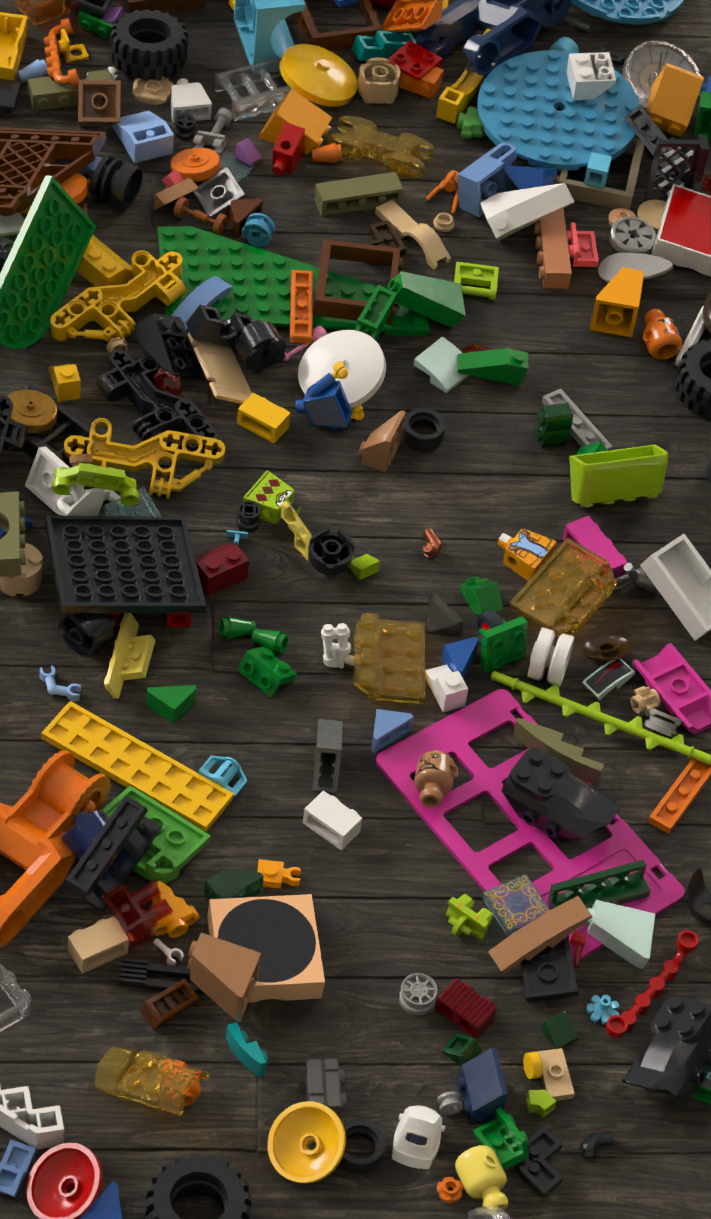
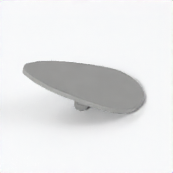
[598,253,673,283]

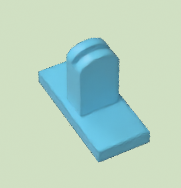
[227,530,248,545]

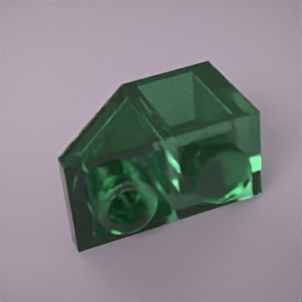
[204,868,264,901]

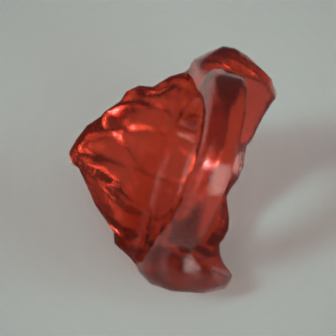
[153,368,183,397]

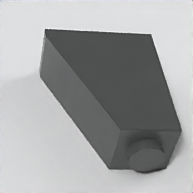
[312,719,343,793]

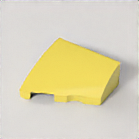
[281,501,312,561]

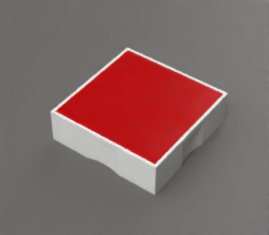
[651,184,711,277]

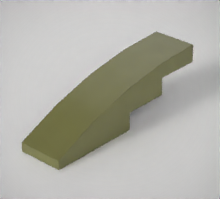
[513,718,604,786]

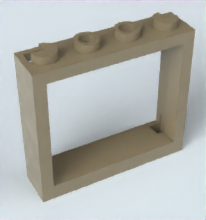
[555,137,645,210]

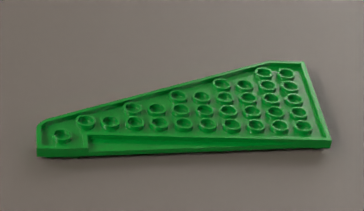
[157,226,429,336]

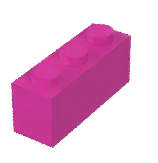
[563,516,627,587]

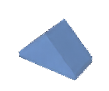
[371,709,414,754]

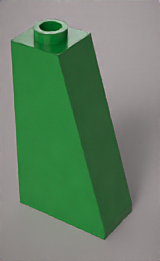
[388,271,466,328]

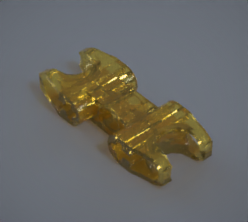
[327,116,435,177]

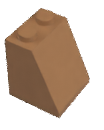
[187,933,261,1022]

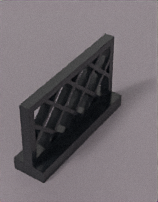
[644,135,709,202]

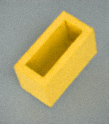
[237,393,290,444]

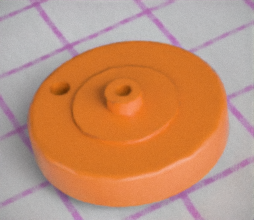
[170,148,221,182]

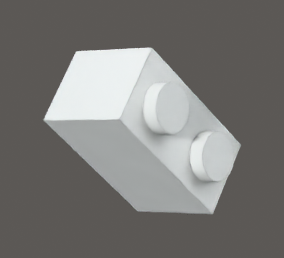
[303,791,362,851]

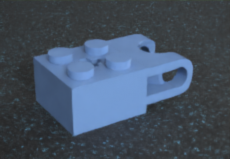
[458,142,517,217]

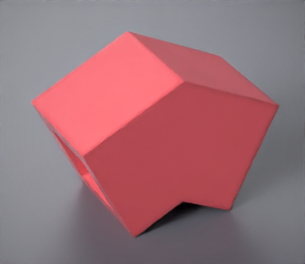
[162,169,184,189]

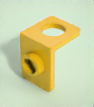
[58,29,89,63]

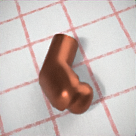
[423,528,442,558]

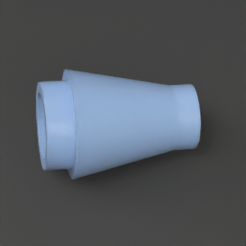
[17,59,48,83]

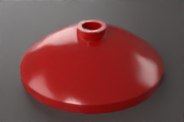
[26,1143,102,1219]

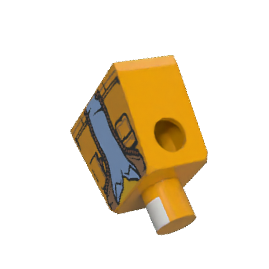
[497,529,557,583]

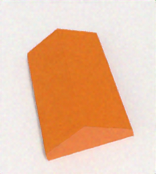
[382,0,443,33]

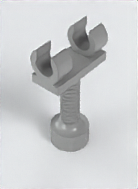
[193,108,233,153]

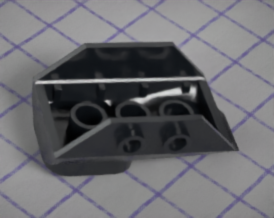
[501,748,622,842]
[622,996,711,1097]

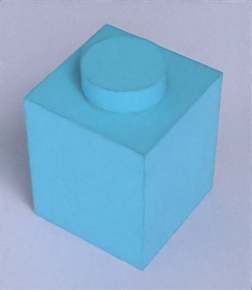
[584,152,612,188]

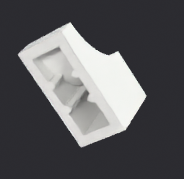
[424,664,468,712]

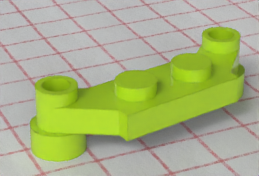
[52,463,139,506]

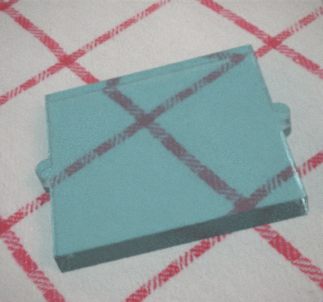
[219,151,255,184]

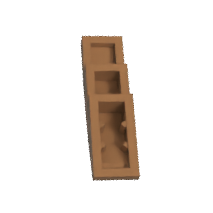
[488,896,593,974]

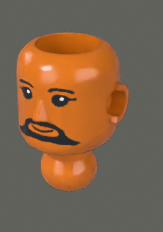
[643,309,682,360]

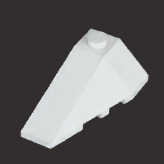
[480,183,574,240]

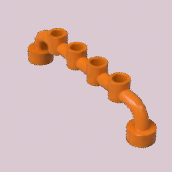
[43,18,80,87]

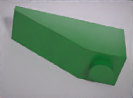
[457,348,528,386]

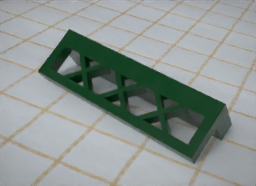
[548,860,651,910]

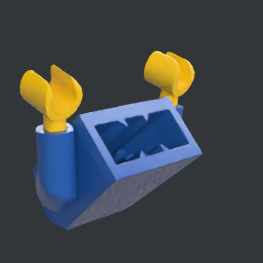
[295,361,364,429]

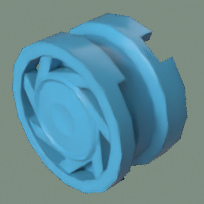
[242,213,275,247]

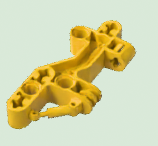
[50,250,186,342]
[64,418,225,499]

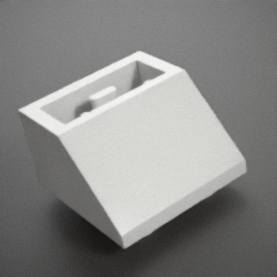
[566,52,616,100]

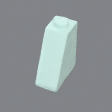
[586,900,655,969]

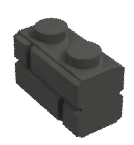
[305,1059,346,1118]

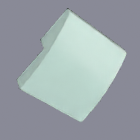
[414,337,468,393]

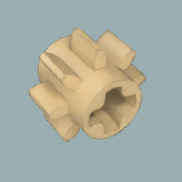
[630,686,660,716]

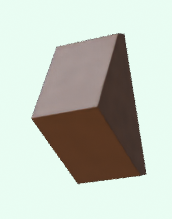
[229,198,263,238]

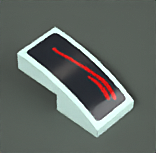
[582,658,635,701]

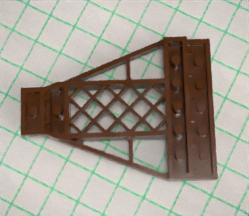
[0,127,107,216]

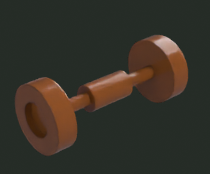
[173,197,228,235]

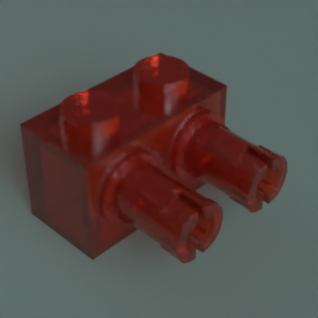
[102,881,173,948]

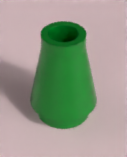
[219,616,256,640]
[251,629,289,654]

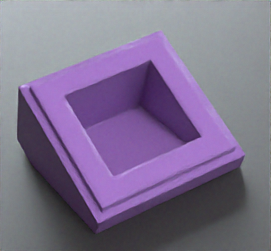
[102,6,124,24]
[234,138,262,166]

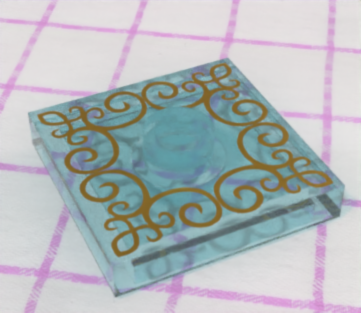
[482,874,550,936]

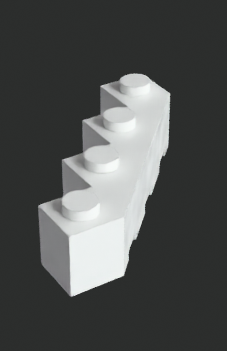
[0,1086,64,1149]

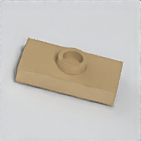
[537,1048,575,1101]

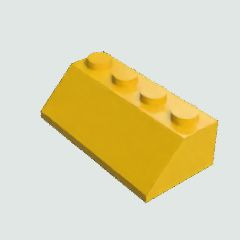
[76,235,134,287]

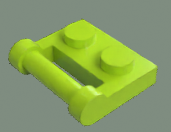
[454,262,499,301]

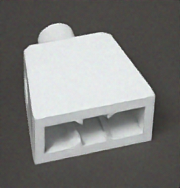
[171,79,212,123]

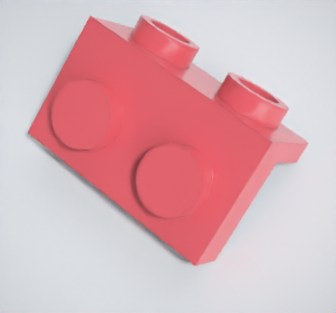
[566,222,599,267]

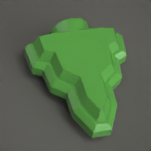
[457,106,487,139]

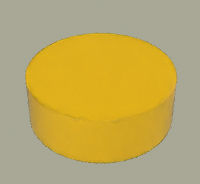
[523,1052,543,1079]

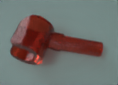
[570,930,586,968]

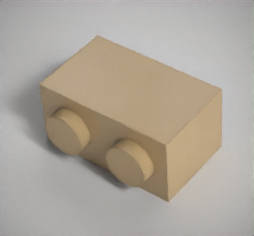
[68,916,129,974]

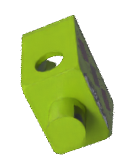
[243,471,301,524]

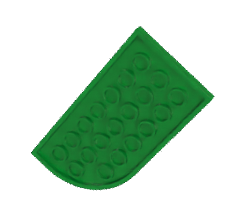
[0,175,96,349]

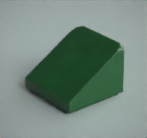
[542,1011,578,1049]
[442,1033,482,1066]

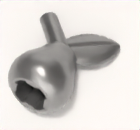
[607,563,659,593]

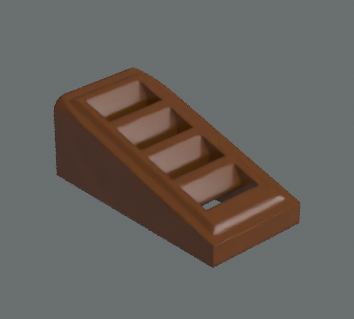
[140,978,200,1030]

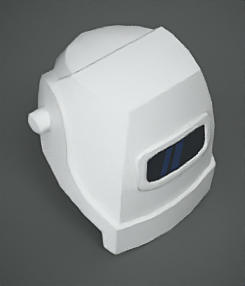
[392,1106,445,1169]

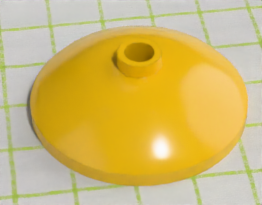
[268,1101,346,1184]

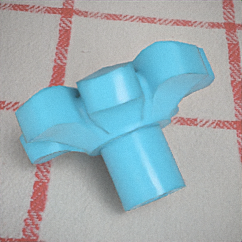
[586,995,619,1025]

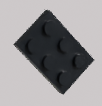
[515,928,578,1002]

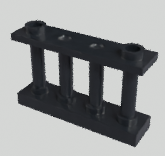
[624,104,687,185]
[0,384,91,461]
[66,795,162,912]

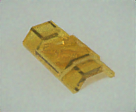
[95,1046,210,1116]

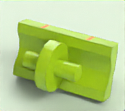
[446,894,493,941]

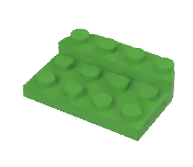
[92,785,211,884]

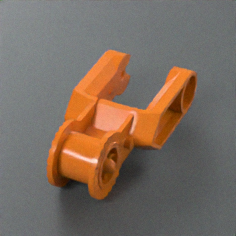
[0,750,111,948]

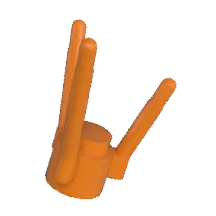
[426,170,459,214]

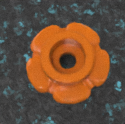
[437,1177,463,1204]

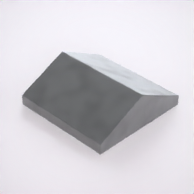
[193,167,246,219]

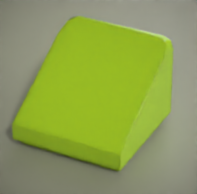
[349,554,380,580]

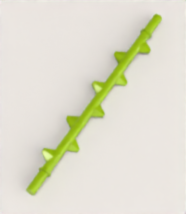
[491,671,711,765]

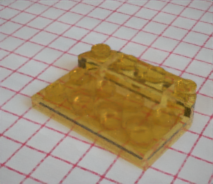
[509,538,616,637]
[353,613,426,704]

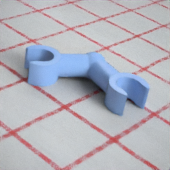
[39,665,81,702]

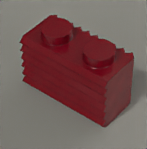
[435,978,497,1039]

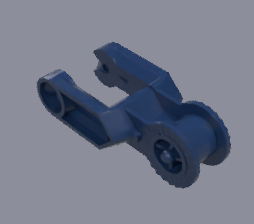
[416,0,571,76]

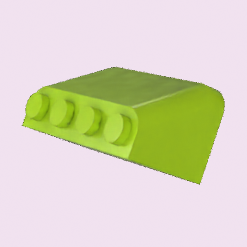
[569,444,668,507]

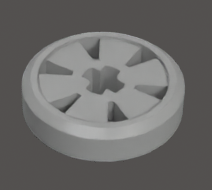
[609,217,656,254]

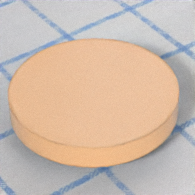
[608,208,636,226]

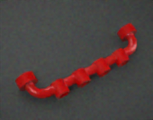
[605,930,699,1039]

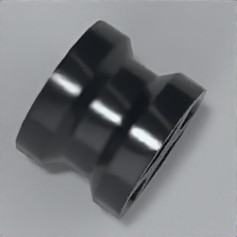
[175,114,196,140]

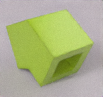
[527,1090,556,1118]

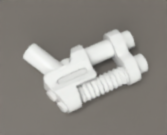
[321,623,362,669]

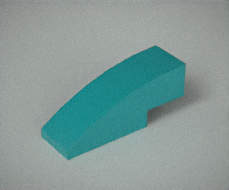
[352,30,416,61]

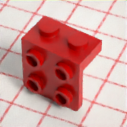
[388,41,442,80]

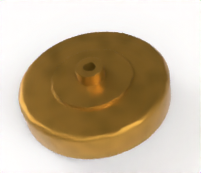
[7,390,57,433]

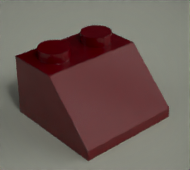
[195,544,249,596]

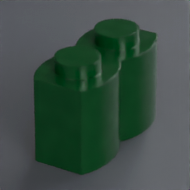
[534,403,573,447]

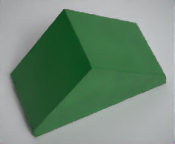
[146,685,196,724]

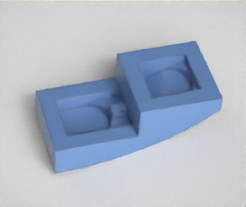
[0,1140,37,1198]

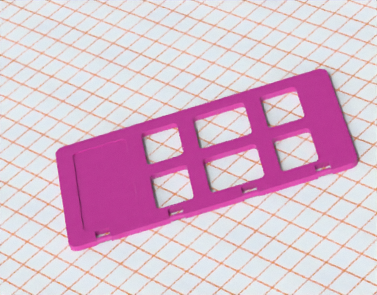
[376,689,685,964]

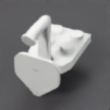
[25,446,132,516]

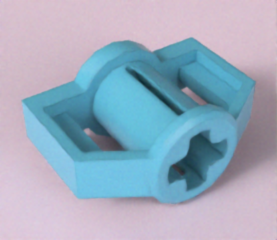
[198,755,247,800]

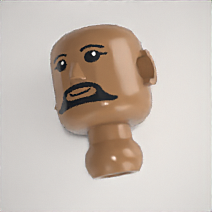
[413,750,458,808]

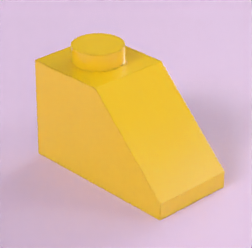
[49,363,81,402]

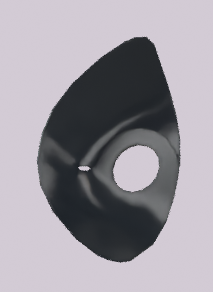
[687,868,711,924]

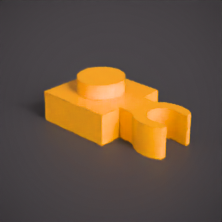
[256,859,301,889]

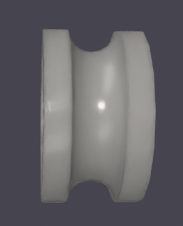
[437,1091,463,1115]

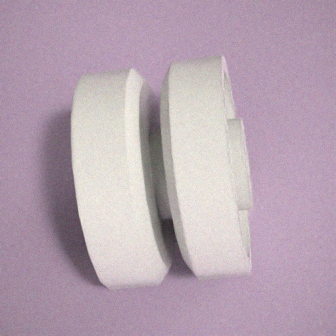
[527,627,575,687]

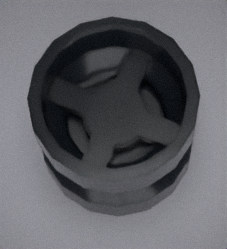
[236,500,261,533]

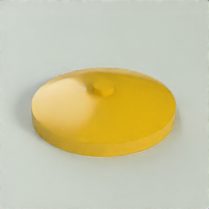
[279,44,358,107]

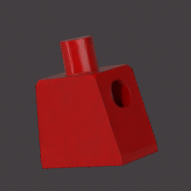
[272,122,305,176]

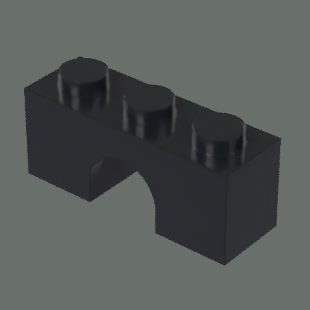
[186,305,254,348]

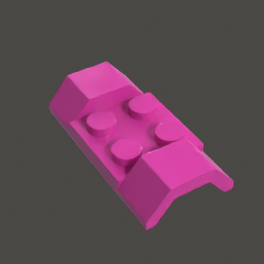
[632,643,711,735]

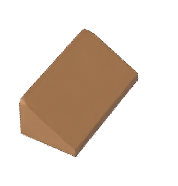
[153,178,198,210]

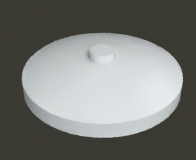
[298,330,386,408]

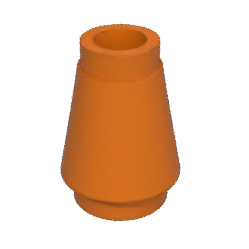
[312,143,342,163]

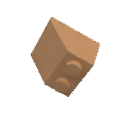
[78,80,121,127]

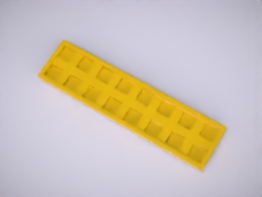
[41,701,234,832]

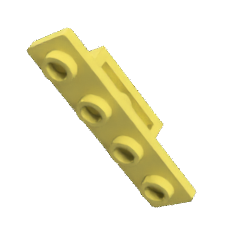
[104,613,155,699]

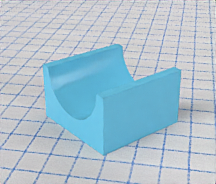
[234,0,306,72]

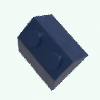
[456,1048,508,1125]

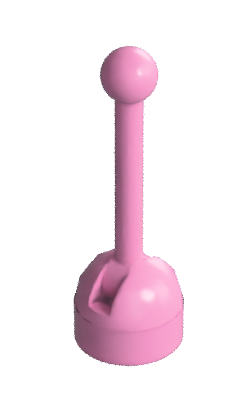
[283,326,327,361]

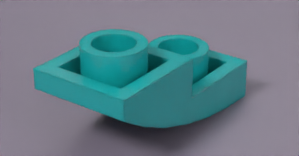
[226,1022,268,1077]

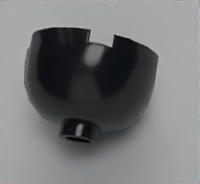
[308,529,355,576]

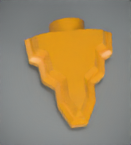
[148,880,200,938]

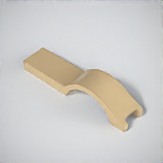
[375,200,451,270]

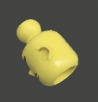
[455,1145,508,1215]

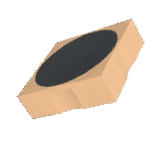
[207,894,325,1003]

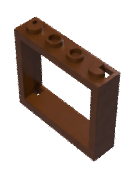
[294,0,384,51]
[313,239,403,325]

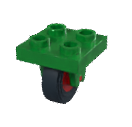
[477,610,528,673]

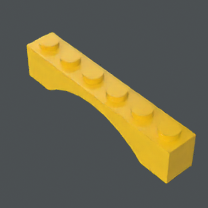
[436,28,491,124]

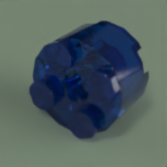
[62,809,109,861]

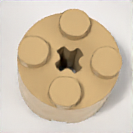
[358,58,400,104]
[0,543,43,596]

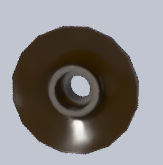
[583,635,631,663]

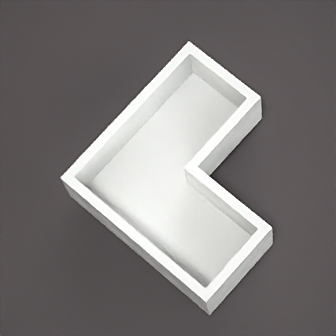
[640,534,711,641]

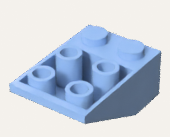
[112,110,174,163]

